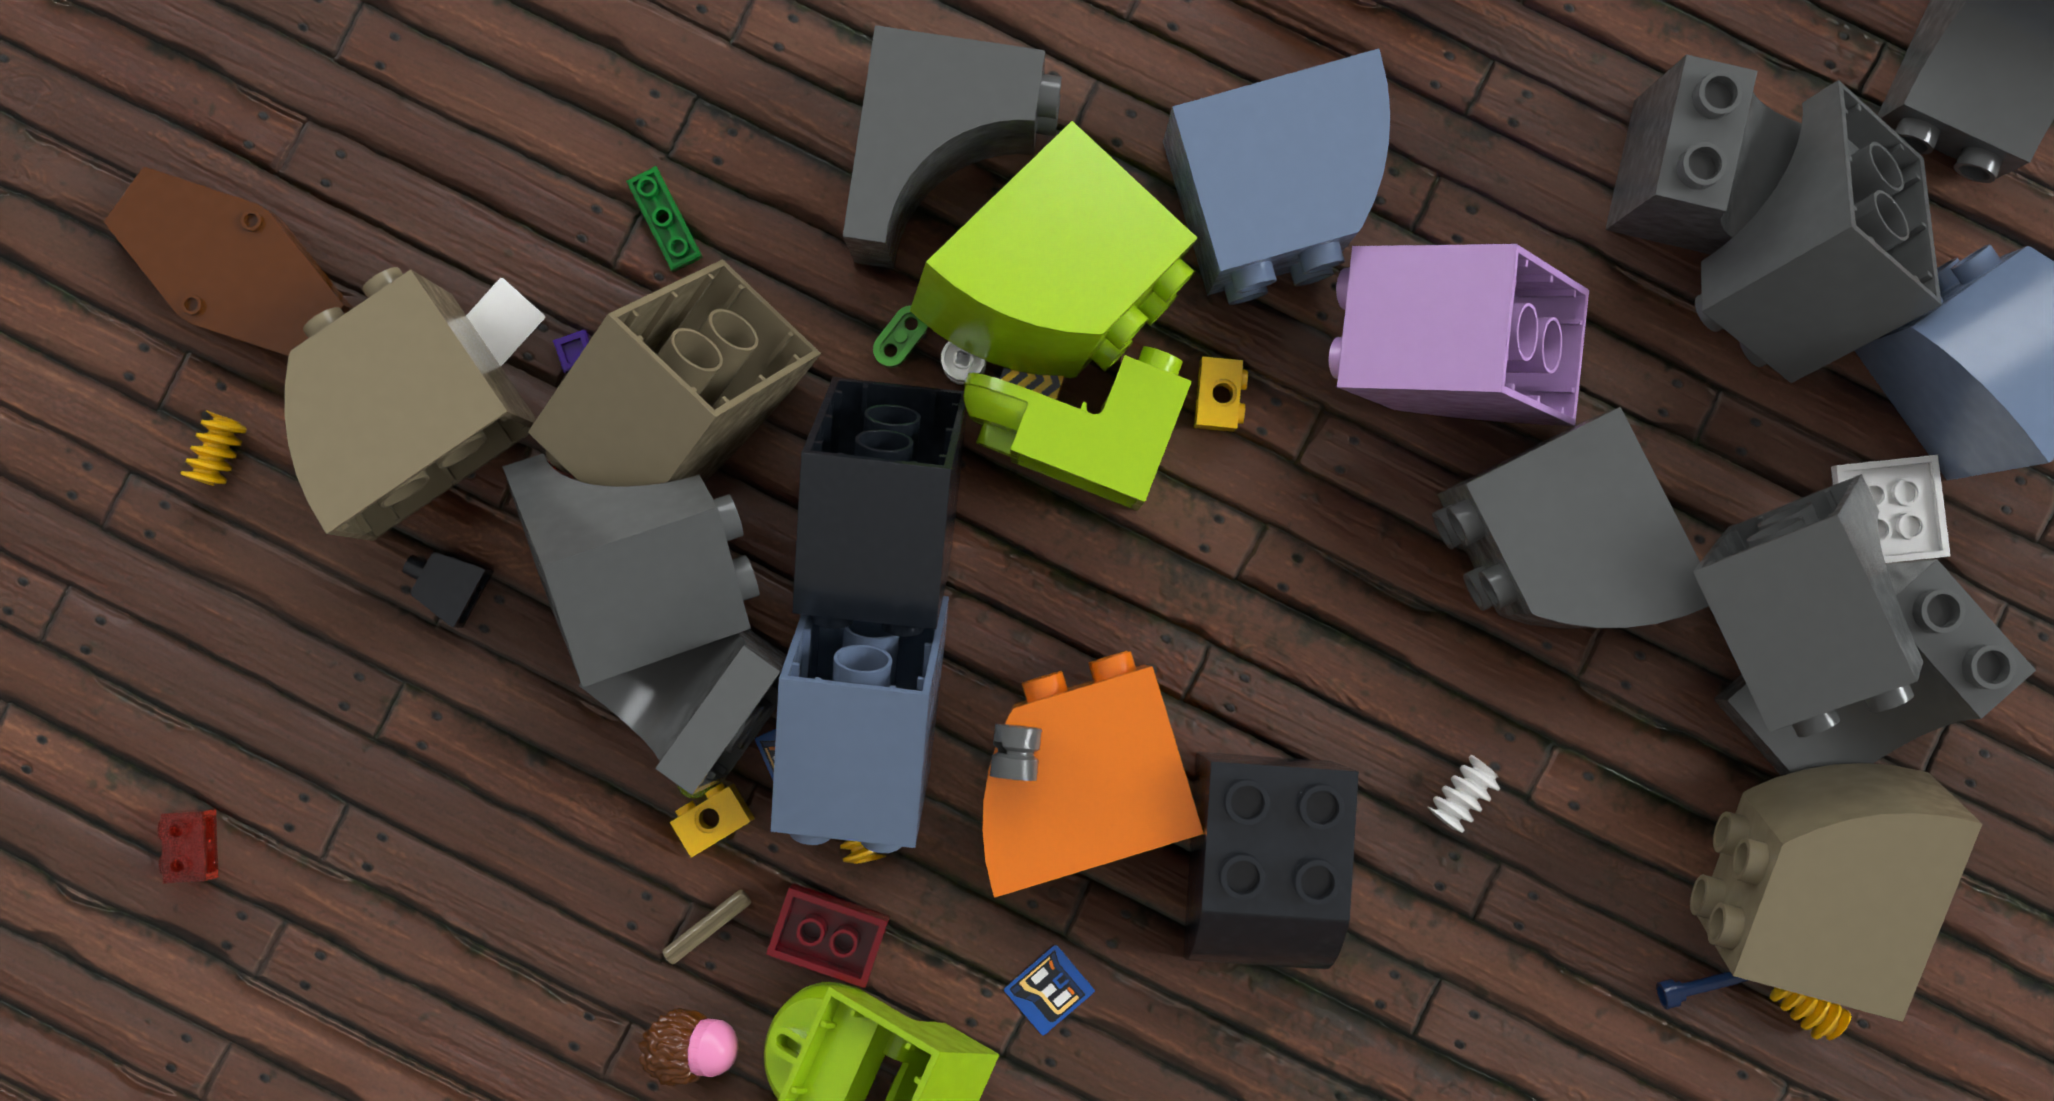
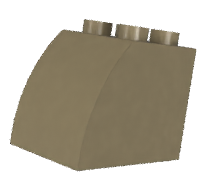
[528,259,821,487]
[285,267,536,541]
[1690,763,1982,1022]

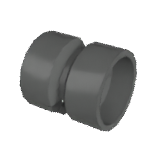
[990,724,1042,781]

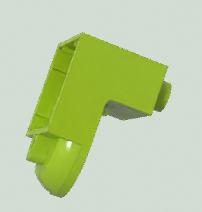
[963,346,1192,511]
[764,982,1000,1101]

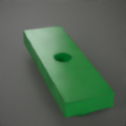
[626,166,703,273]

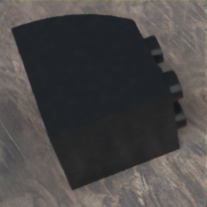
[792,377,967,637]
[1183,752,1359,970]

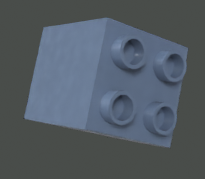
[1163,49,1390,305]
[1854,244,2054,480]
[771,596,949,853]

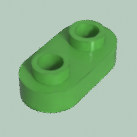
[873,306,928,368]

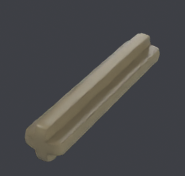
[662,889,751,964]

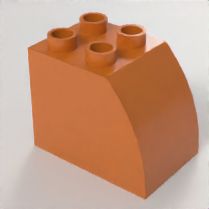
[983,651,1204,898]

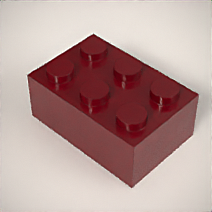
[766,883,890,988]

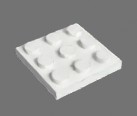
[1831,455,1950,563]

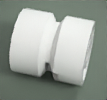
[941,342,987,385]

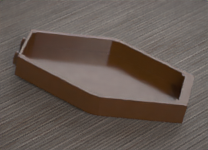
[104,166,353,357]

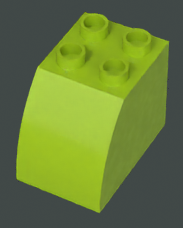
[910,121,1197,378]

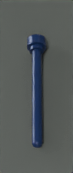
[1656,971,1750,1010]

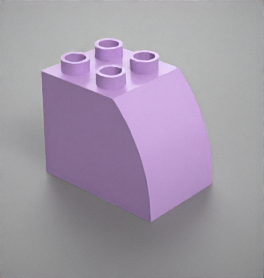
[1329,244,1589,426]

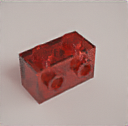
[157,809,219,883]

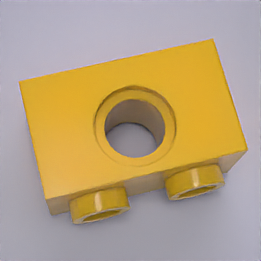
[1194,357,1248,432]
[670,783,755,858]

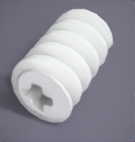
[1427,755,1501,833]

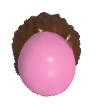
[638,1008,739,1086]

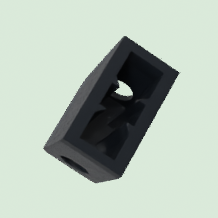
[402,552,494,628]

